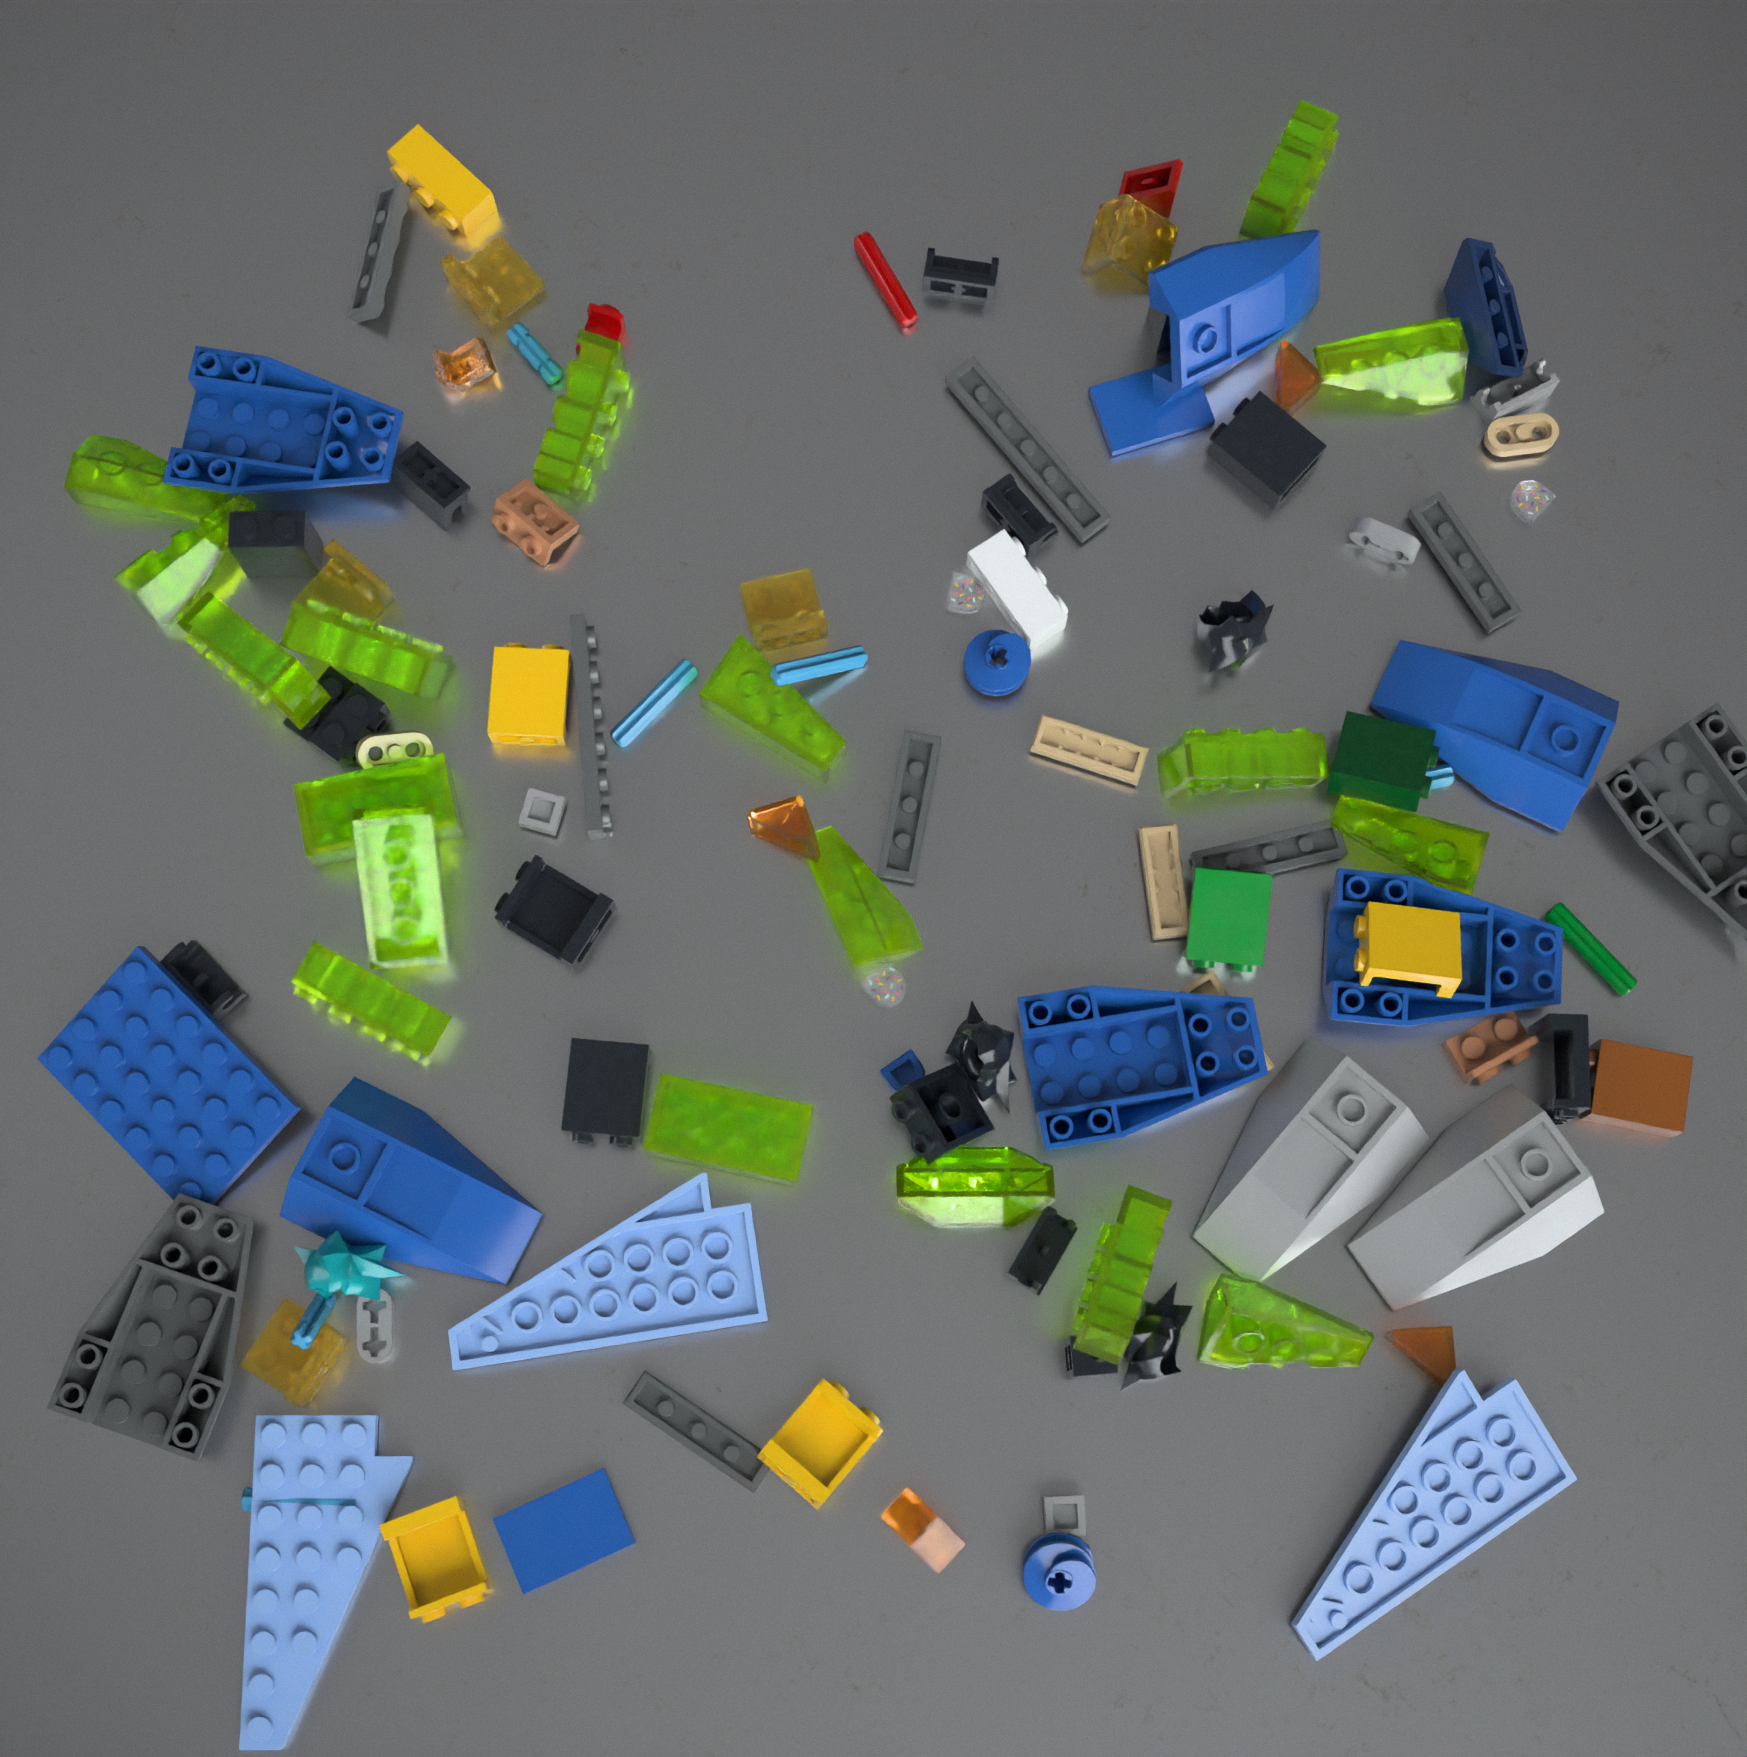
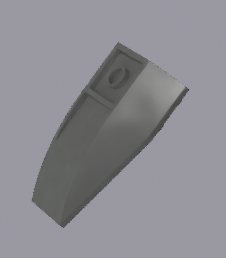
[1595,702,1747,941]
[47,1193,254,1462]

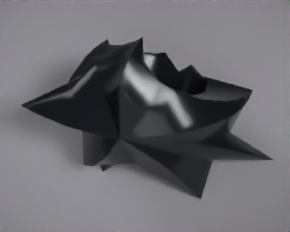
[1197,590,1274,673]
[945,1001,1017,1114]
[1114,1281,1193,1391]

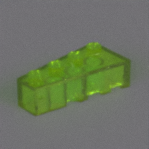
[1239,99,1340,239]
[177,591,332,730]
[699,634,846,784]
[1157,728,1330,798]
[1070,1184,1173,1365]

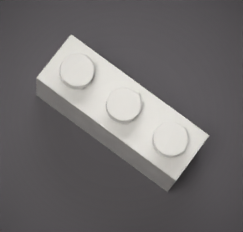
[966,529,1068,651]

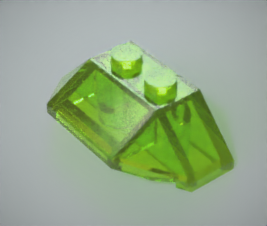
[896,1147,1055,1227]

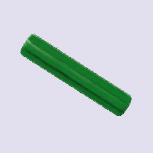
[1545,902,1638,996]

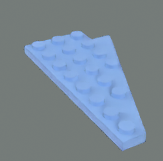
[448,1173,768,1371]
[1291,1367,1577,1661]
[239,1415,414,1750]

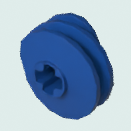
[963,630,1031,696]
[1022,1532,1096,1611]

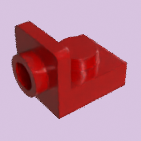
[575,303,626,367]

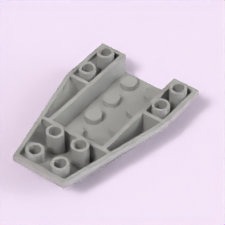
[1192,1037,1430,1288]
[1347,1084,1605,1311]

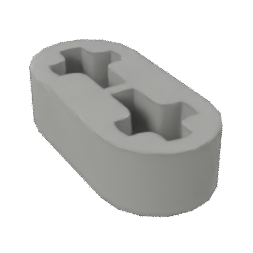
[1349,516,1421,564]
[356,1288,396,1364]

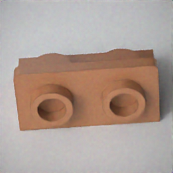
[490,478,580,566]
[1442,1011,1540,1084]

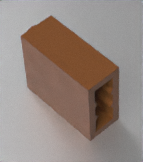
[1580,1039,1693,1137]

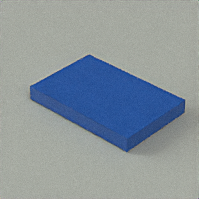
[1088,363,1215,456]
[493,1468,636,1595]

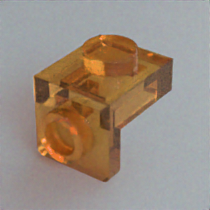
[432,337,497,392]

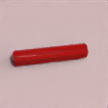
[854,232,918,327]

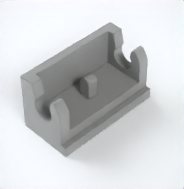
[1470,358,1560,427]

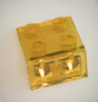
[1081,193,1179,287]
[440,236,546,331]
[291,539,395,651]
[740,568,828,654]
[241,1299,351,1408]

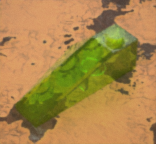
[113,494,256,627]
[1331,795,1490,896]
[797,826,924,978]

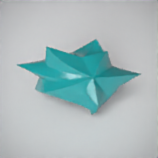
[294,1229,407,1301]

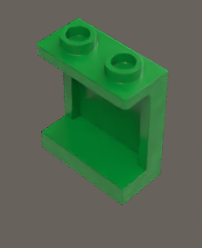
[1183,865,1273,972]

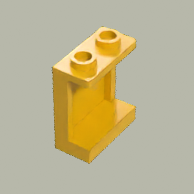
[487,642,572,747]
[1354,901,1462,998]
[757,1378,883,1510]
[379,1496,492,1624]

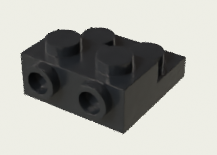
[283,666,390,770]
[889,1063,995,1165]

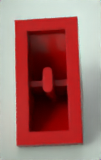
[1116,159,1183,218]

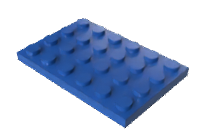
[37,946,302,1205]

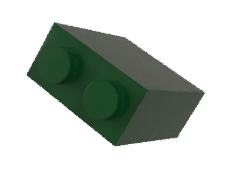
[1327,711,1440,812]

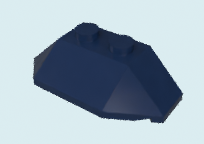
[1443,238,1528,378]

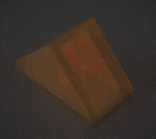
[1275,341,1325,416]
[747,794,821,862]
[1384,1326,1456,1388]
[881,1488,966,1574]

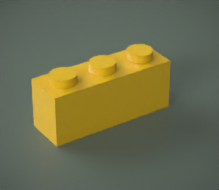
[387,124,497,237]

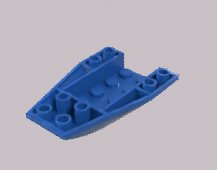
[1148,229,1320,408]
[163,346,404,495]
[1369,640,1619,833]
[1322,868,1563,1027]
[1017,985,1268,1151]
[280,1077,543,1285]

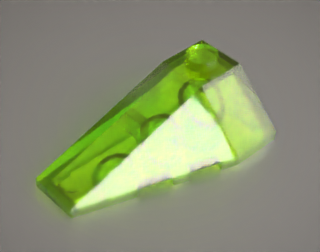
[1313,317,1469,406]
[63,434,227,529]
[1197,1273,1375,1370]

